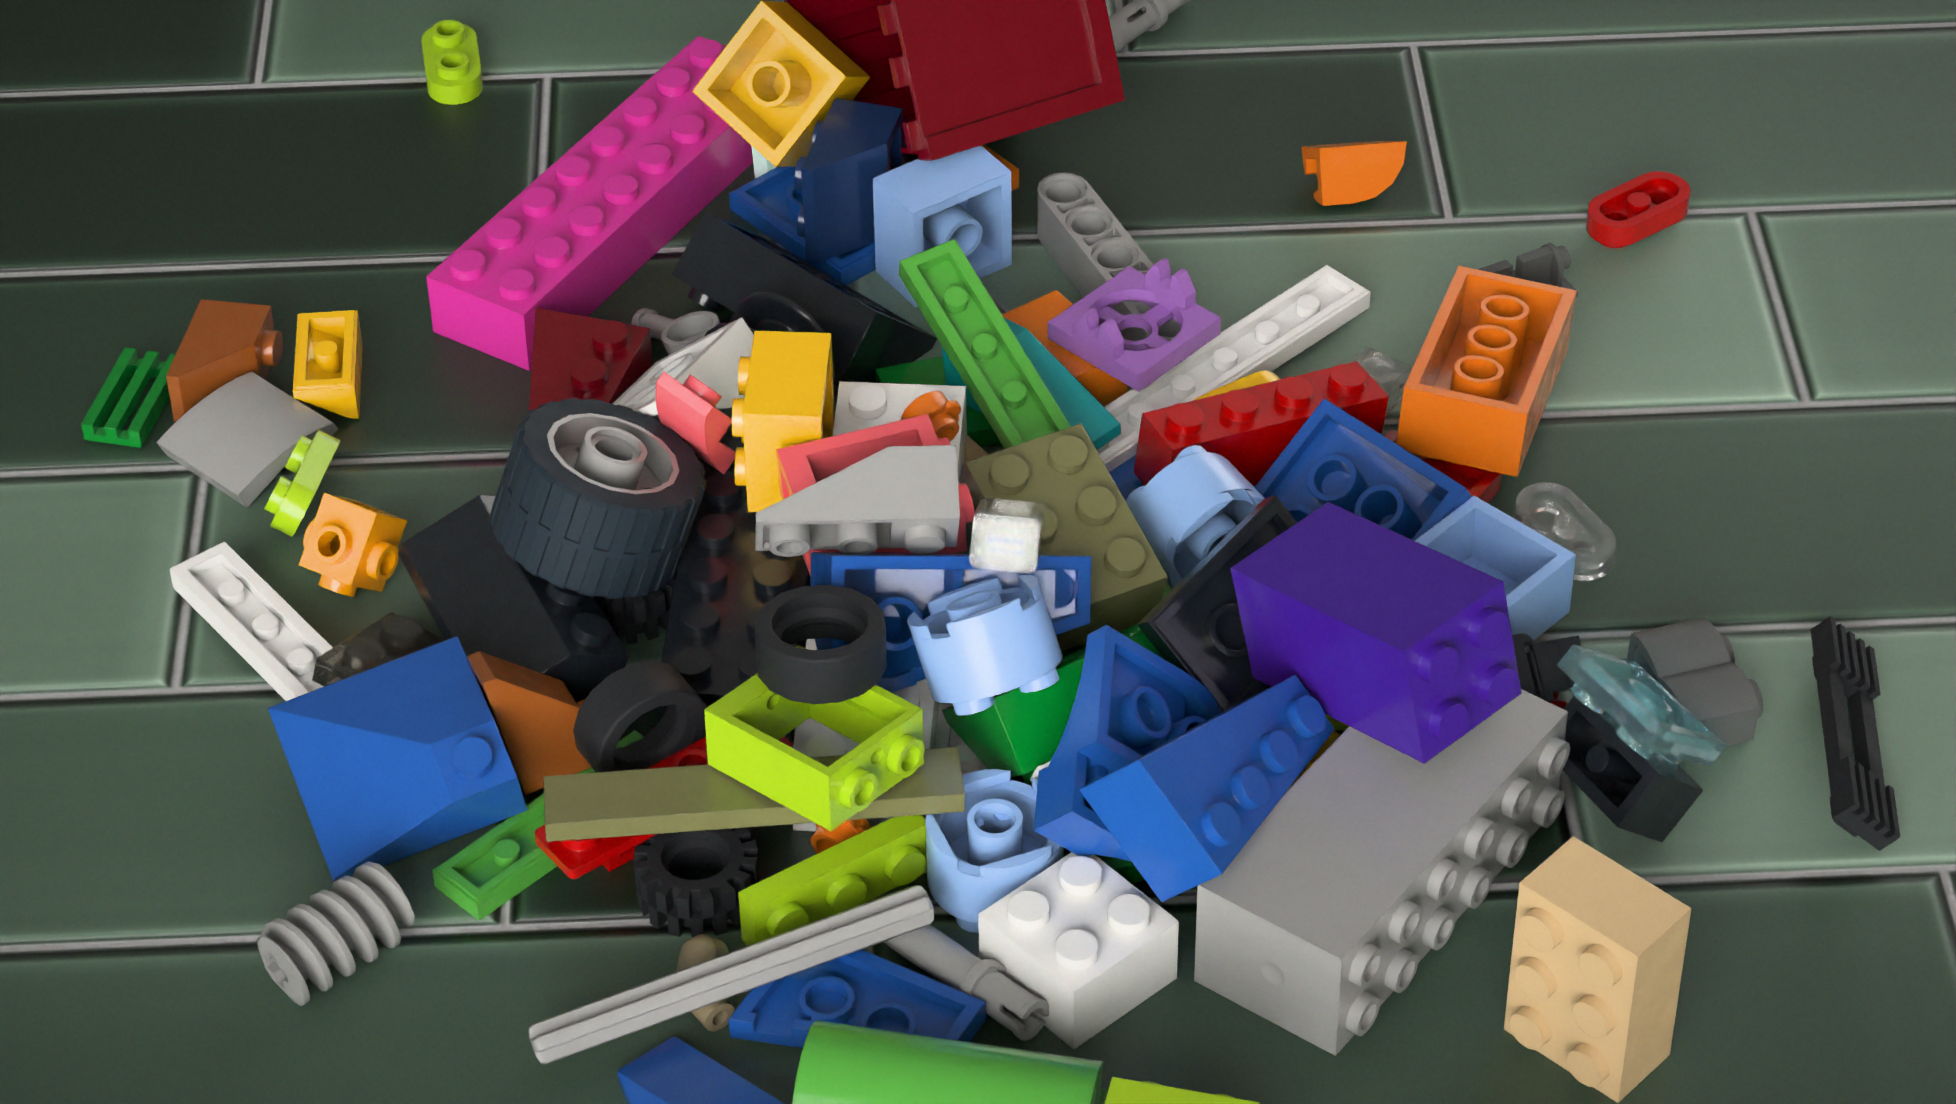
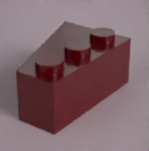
[529,307,653,411]

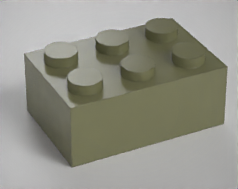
[961,423,1168,652]

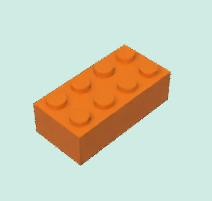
[1396,265,1577,477]

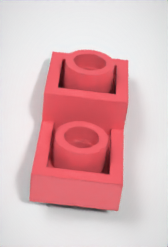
[655,372,736,475]

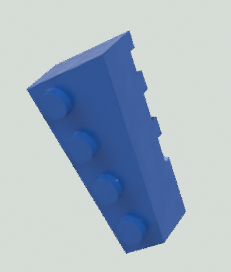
[1079,675,1335,902]

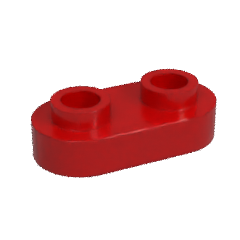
[1586,171,1691,248]

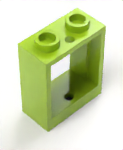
[704,645,925,831]

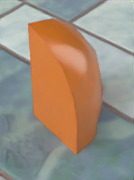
[1301,141,1407,206]

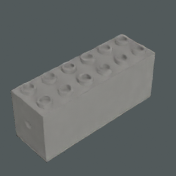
[1194,689,1570,1056]

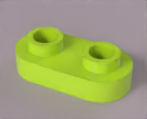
[421,20,483,105]
[264,429,341,537]

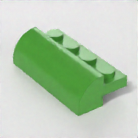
[792,1020,1108,1104]

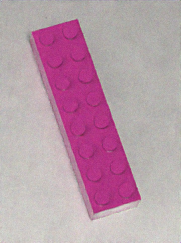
[426,36,753,371]

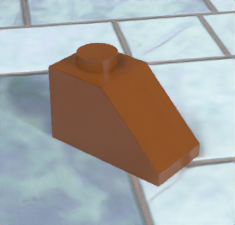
[166,299,283,422]
[467,651,591,795]

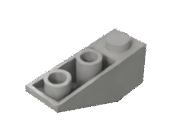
[755,445,960,557]

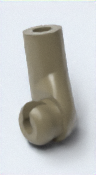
[675,934,735,1032]

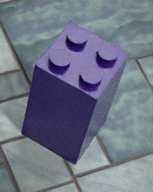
[1230,502,1522,764]

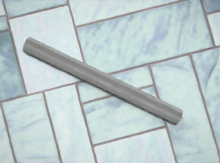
[528,885,934,1064]

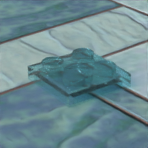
[1557,644,1727,766]

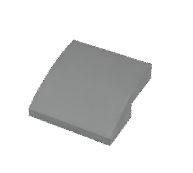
[156,371,338,508]

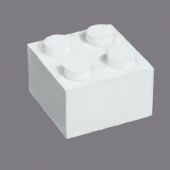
[978,852,1179,1050]

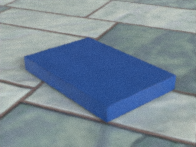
[729,166,876,285]

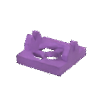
[1048,258,1221,392]

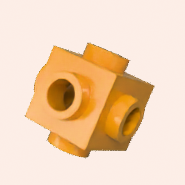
[299,493,408,597]

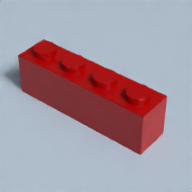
[1133,361,1389,486]

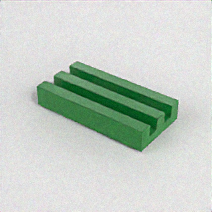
[81,347,176,448]

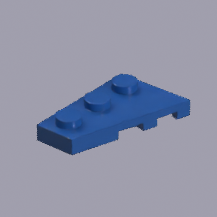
[728,925,986,1048]

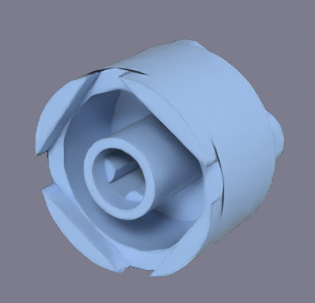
[1126,445,1265,588]
[907,575,1062,716]
[925,769,1064,933]

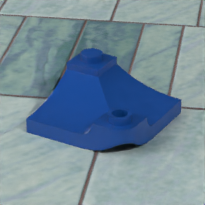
[1033,625,1220,862]

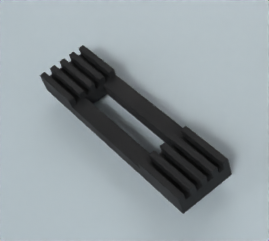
[1810,616,1900,851]

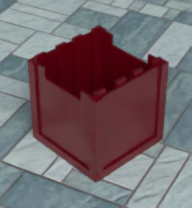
[784,0,1125,161]

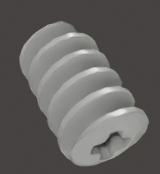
[257,861,415,1006]

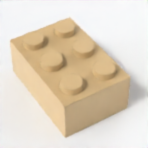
[1504,836,1691,1103]

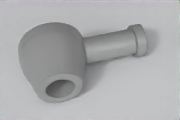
[632,308,720,355]

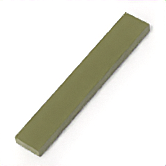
[543,747,965,842]

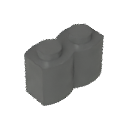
[1625,618,1763,756]

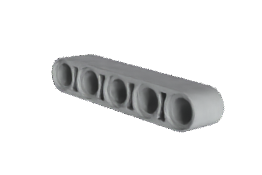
[1037,172,1180,342]

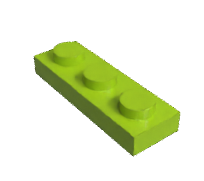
[738,815,927,946]

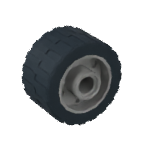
[490,398,706,599]

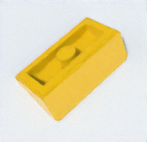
[293,310,363,419]

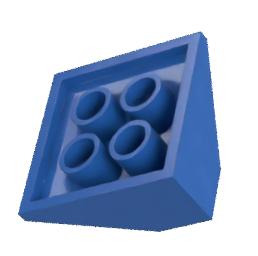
[1255,399,1472,541]
[268,636,527,882]

